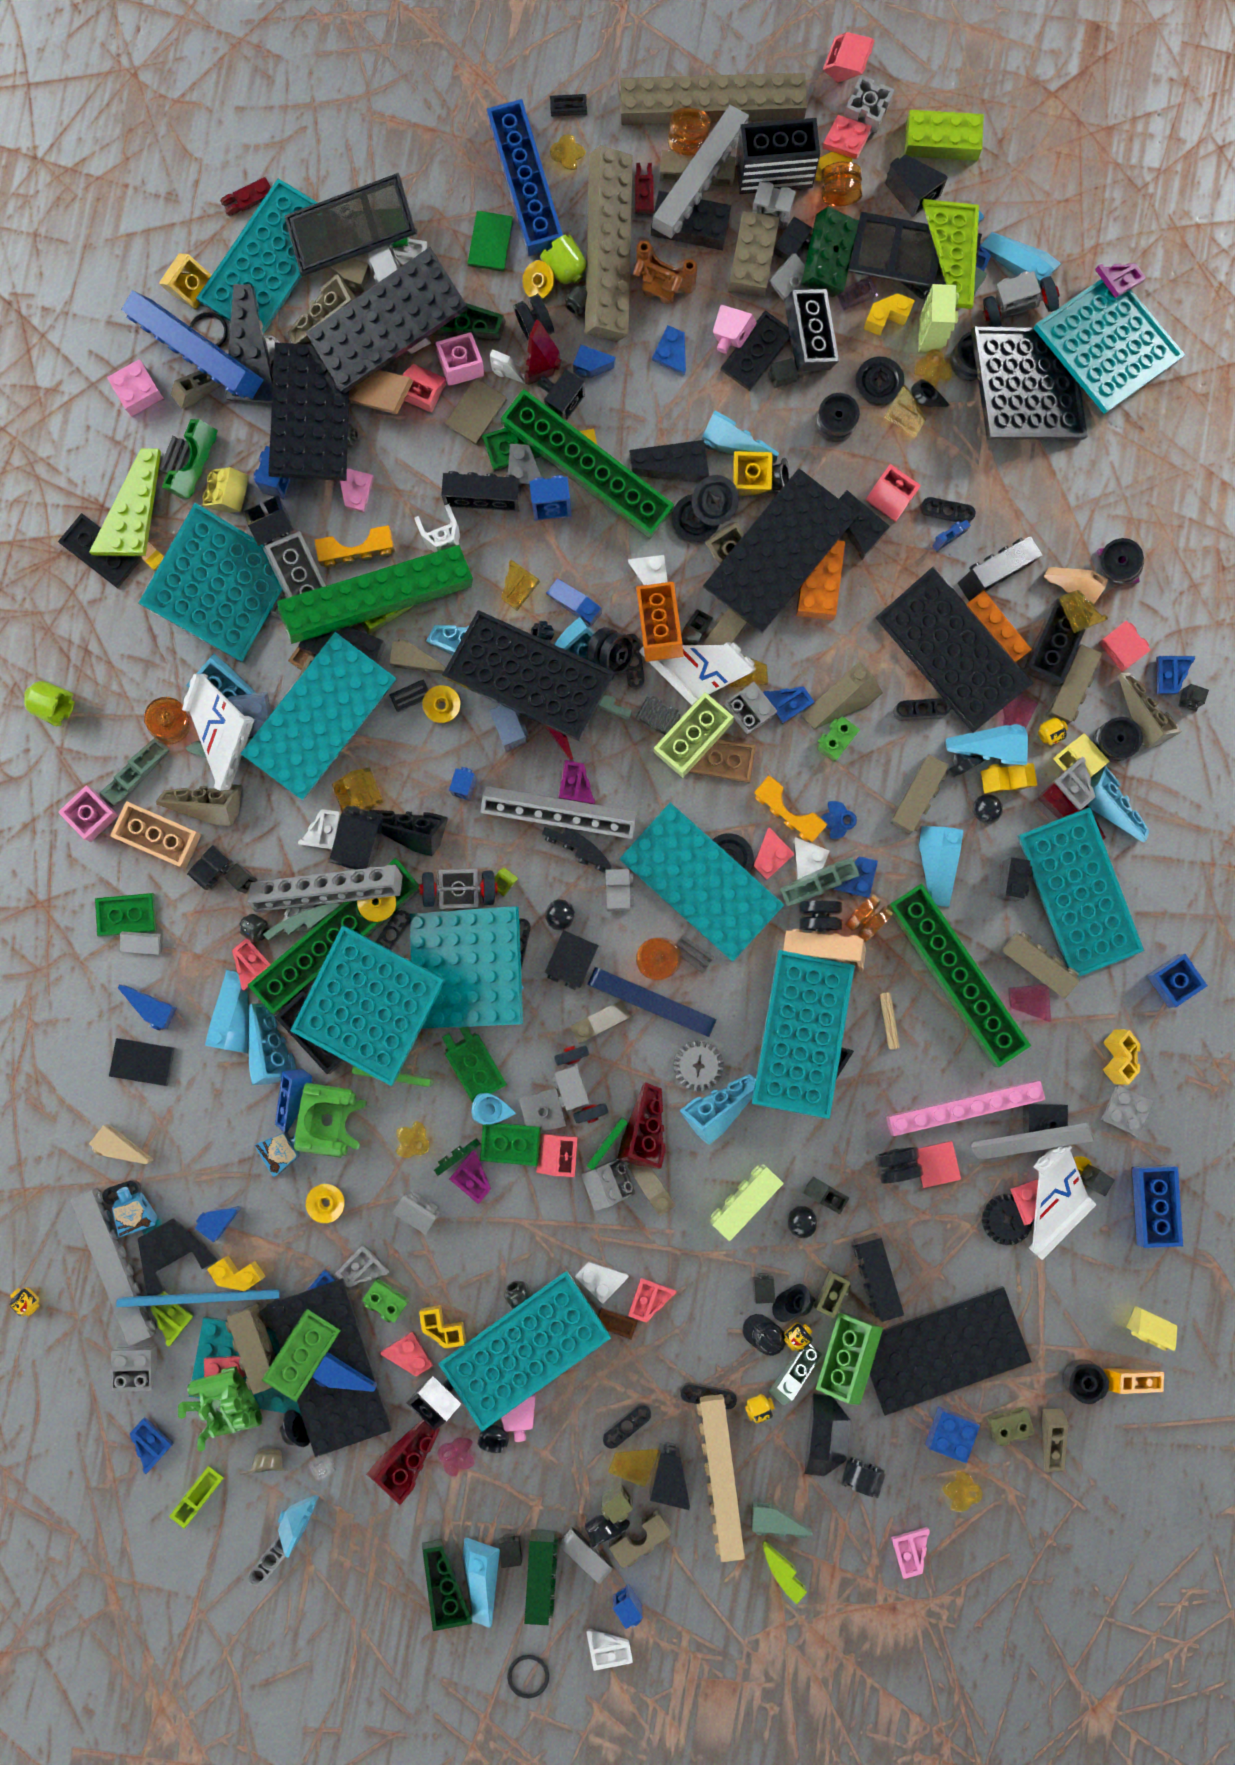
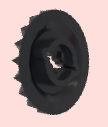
[856,356,905,405]
[692,475,740,526]
[672,494,720,543]
[712,833,754,872]
[982,1194,1034,1246]

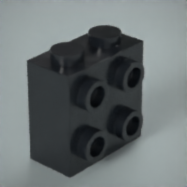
[997,857,1032,902]

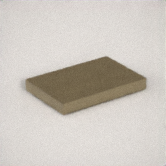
[445,378,507,445]

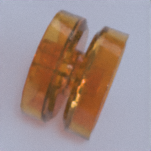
[667,107,711,156]
[821,162,863,207]
[144,697,190,744]
[845,894,893,943]
[636,937,682,980]

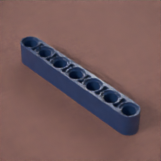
[587,967,717,1037]

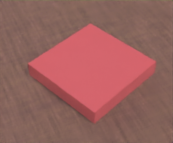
[916,1141,961,1188]

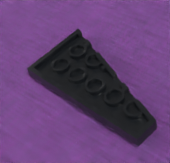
[225,284,273,403]

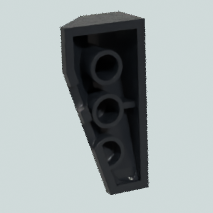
[369,810,448,856]

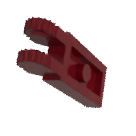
[635,163,654,214]
[220,177,271,216]

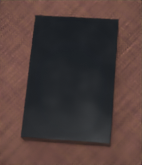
[109,1038,175,1086]

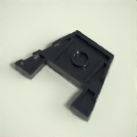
[137,1218,219,1296]

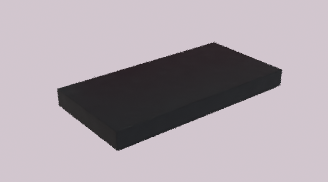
[720,310,791,391]
[58,513,141,589]

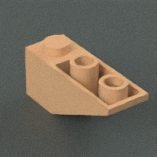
[1044,567,1108,605]

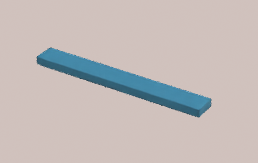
[116,1289,280,1307]

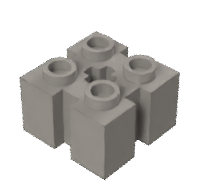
[843,75,895,133]
[752,181,796,229]
[606,869,634,911]

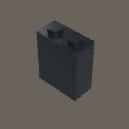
[545,930,599,990]

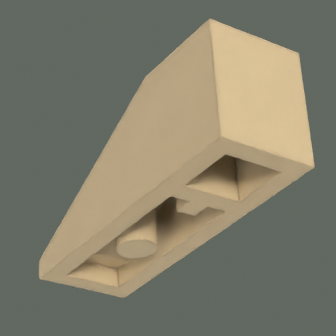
[89,1124,154,1164]

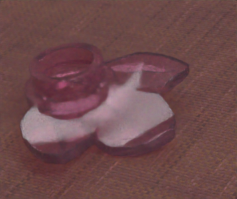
[437,1437,475,1477]

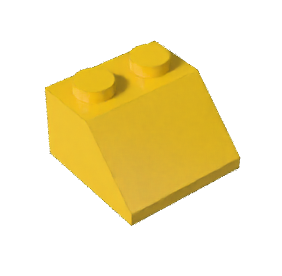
[159,253,212,310]
[732,451,772,496]

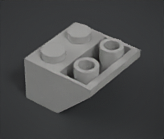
[724,682,777,735]
[581,1159,636,1211]
[393,1191,440,1235]
[111,1346,157,1392]

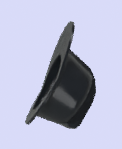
[771,458,790,492]
[772,1284,816,1322]
[743,1314,786,1356]
[279,1409,310,1448]
[585,1515,630,1548]

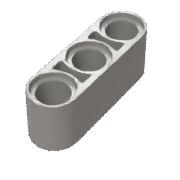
[558,1528,614,1583]
[248,1535,285,1586]

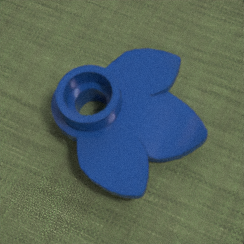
[820,801,857,839]

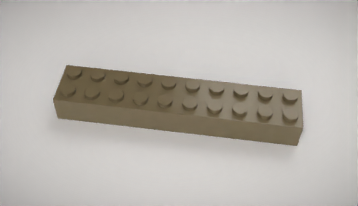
[620,73,807,125]
[585,145,633,342]

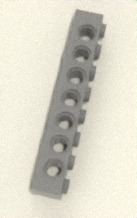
[247,865,402,912]

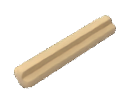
[880,993,900,1050]

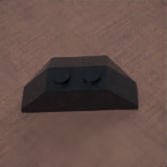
[804,1393,851,1476]

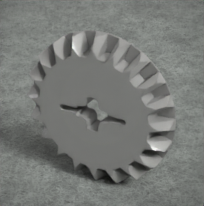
[674,1041,724,1091]

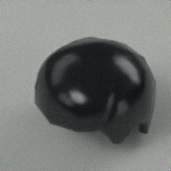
[973,794,1003,824]
[545,899,575,930]
[788,1206,817,1238]
[477,1425,509,1453]

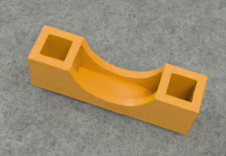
[314,525,395,568]
[754,775,828,842]

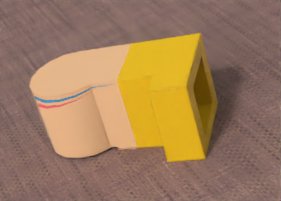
[141,542,164,572]

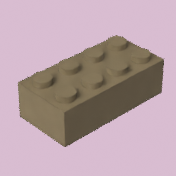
[728,211,780,298]
[226,1303,276,1395]

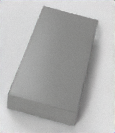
[120,931,161,955]

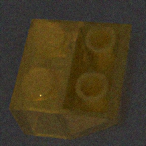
[331,767,383,812]

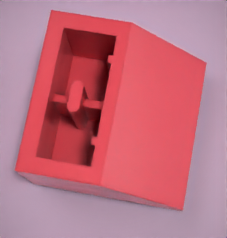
[823,32,875,83]
[402,364,447,413]
[865,464,921,522]
[1098,620,1151,672]
[536,1134,578,1177]

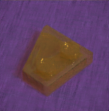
[884,385,926,437]

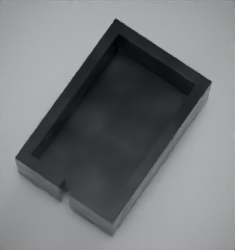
[244,495,293,546]

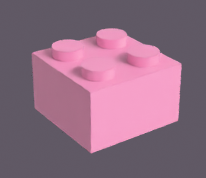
[435,332,484,386]
[107,359,164,417]
[58,785,119,842]

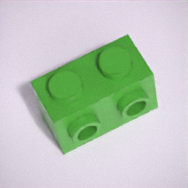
[817,716,860,762]
[362,1278,410,1323]

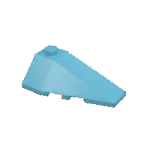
[981,232,1061,289]
[554,617,595,660]
[1088,766,1149,842]
[919,826,963,907]
[205,970,249,1053]
[680,1074,756,1145]
[462,1537,500,1628]

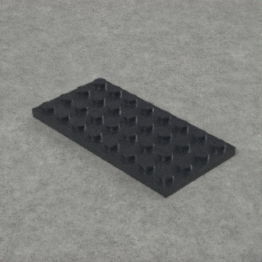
[306,247,469,394]
[268,342,349,481]
[703,468,859,634]
[875,566,1033,733]
[442,610,615,741]
[267,1278,392,1457]
[869,1286,1032,1416]

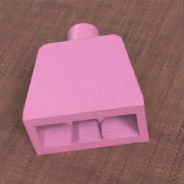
[713,305,757,354]
[501,1393,536,1442]

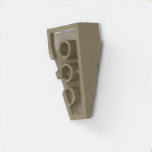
[287,274,356,344]
[705,522,744,564]
[801,661,883,729]
[1118,673,1182,748]
[156,784,242,826]

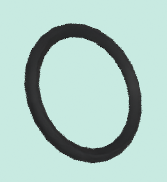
[190,312,228,347]
[507,1655,549,1699]

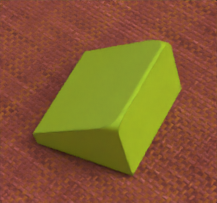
[494,867,518,896]

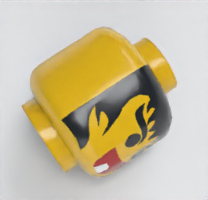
[1038,717,1068,746]
[9,1287,40,1317]
[784,1322,813,1352]
[745,1394,775,1424]

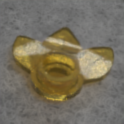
[550,134,586,170]
[914,349,952,386]
[395,1121,430,1158]
[942,1471,983,1512]

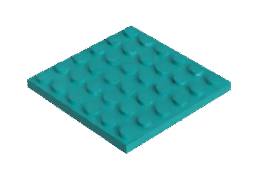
[1033,279,1185,414]
[138,503,282,662]
[409,906,523,1029]
[290,926,445,1086]

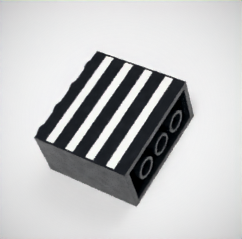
[736,118,821,194]

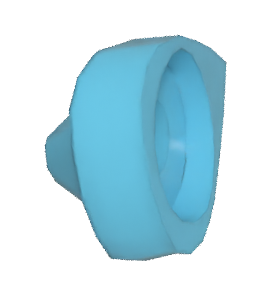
[471,1093,516,1125]

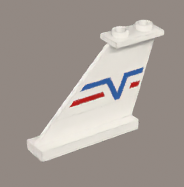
[639,642,756,705]
[182,674,255,791]
[1029,1145,1097,1260]

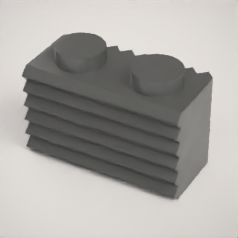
[636,696,680,735]

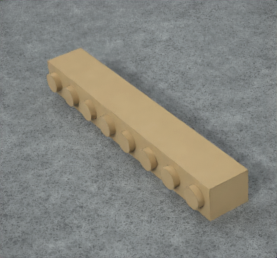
[697,1394,745,1562]

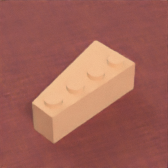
[783,929,866,972]

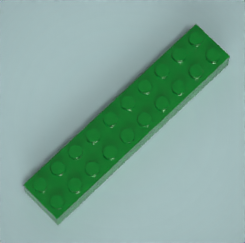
[500,389,674,539]
[277,545,473,644]
[248,858,419,1015]
[886,883,1031,1067]

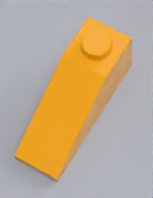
[1104,1368,1164,1394]

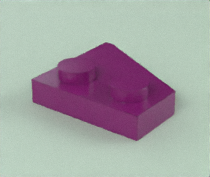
[558,760,595,804]

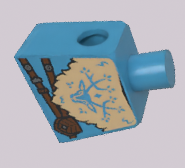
[254,1132,301,1177]
[112,1187,157,1237]

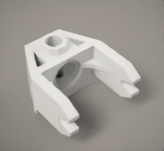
[414,504,460,552]

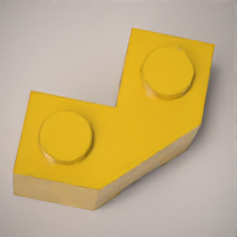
[863,293,915,336]
[981,763,1038,793]
[1103,1029,1140,1085]
[207,1255,266,1291]
[419,1305,466,1349]

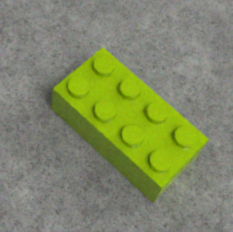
[904,110,984,161]

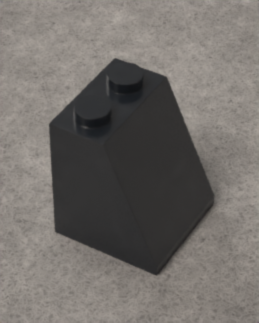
[885,154,948,217]
[329,805,384,870]
[649,1442,690,1510]

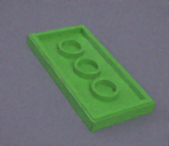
[352,1066,434,1087]
[262,1309,341,1402]

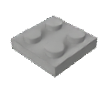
[1101,1085,1154,1137]

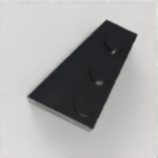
[839,490,890,560]

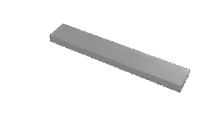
[972,1123,1094,1160]

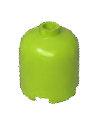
[540,234,587,284]
[24,681,75,727]

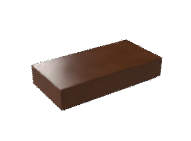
[598,1307,638,1340]

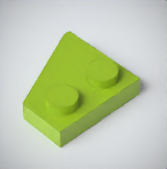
[150,1291,195,1347]

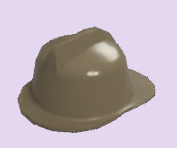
[240,1449,288,1475]

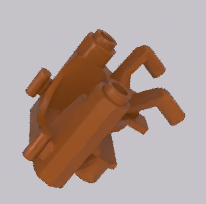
[633,241,697,304]

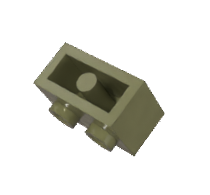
[814,1271,851,1318]
[986,1406,1035,1446]
[601,1483,633,1524]

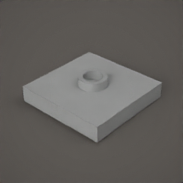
[768,253,812,301]
[519,1089,566,1133]

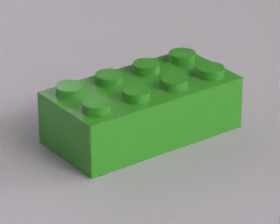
[816,1313,883,1405]

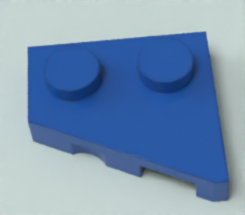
[833,856,878,898]

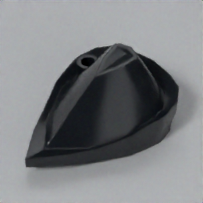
[911,379,950,407]
[948,754,987,777]

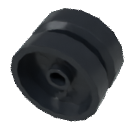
[513,294,555,341]
[950,332,978,381]
[816,392,860,442]
[1100,538,1144,585]
[587,627,635,675]
[1093,717,1143,762]
[799,901,842,932]
[875,1147,924,1184]

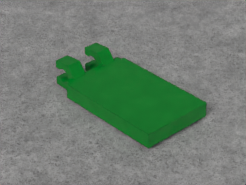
[442,1027,507,1103]

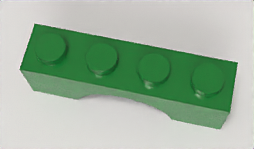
[162,419,218,499]

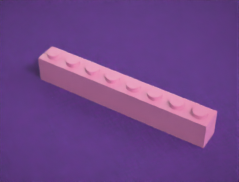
[886,1080,1045,1136]

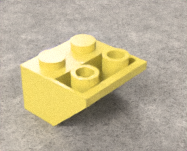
[202,467,250,513]
[1053,733,1110,778]
[1126,1306,1177,1351]

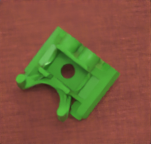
[294,1083,367,1158]
[178,1366,263,1452]

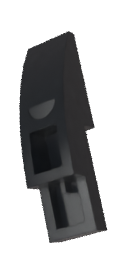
[542,827,612,873]

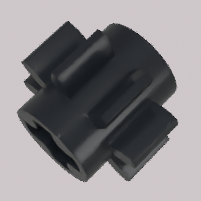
[530,621,554,642]

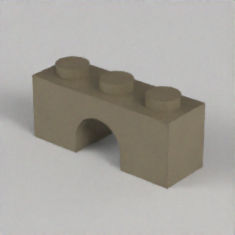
[609,1509,672,1569]

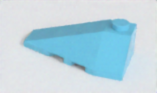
[702,411,779,463]
[426,625,469,655]
[186,653,271,708]
[945,724,1028,765]
[249,1004,296,1085]
[278,1495,319,1558]

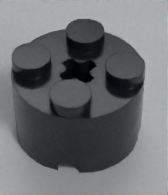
[1063,1359,1109,1404]
[840,1457,886,1498]

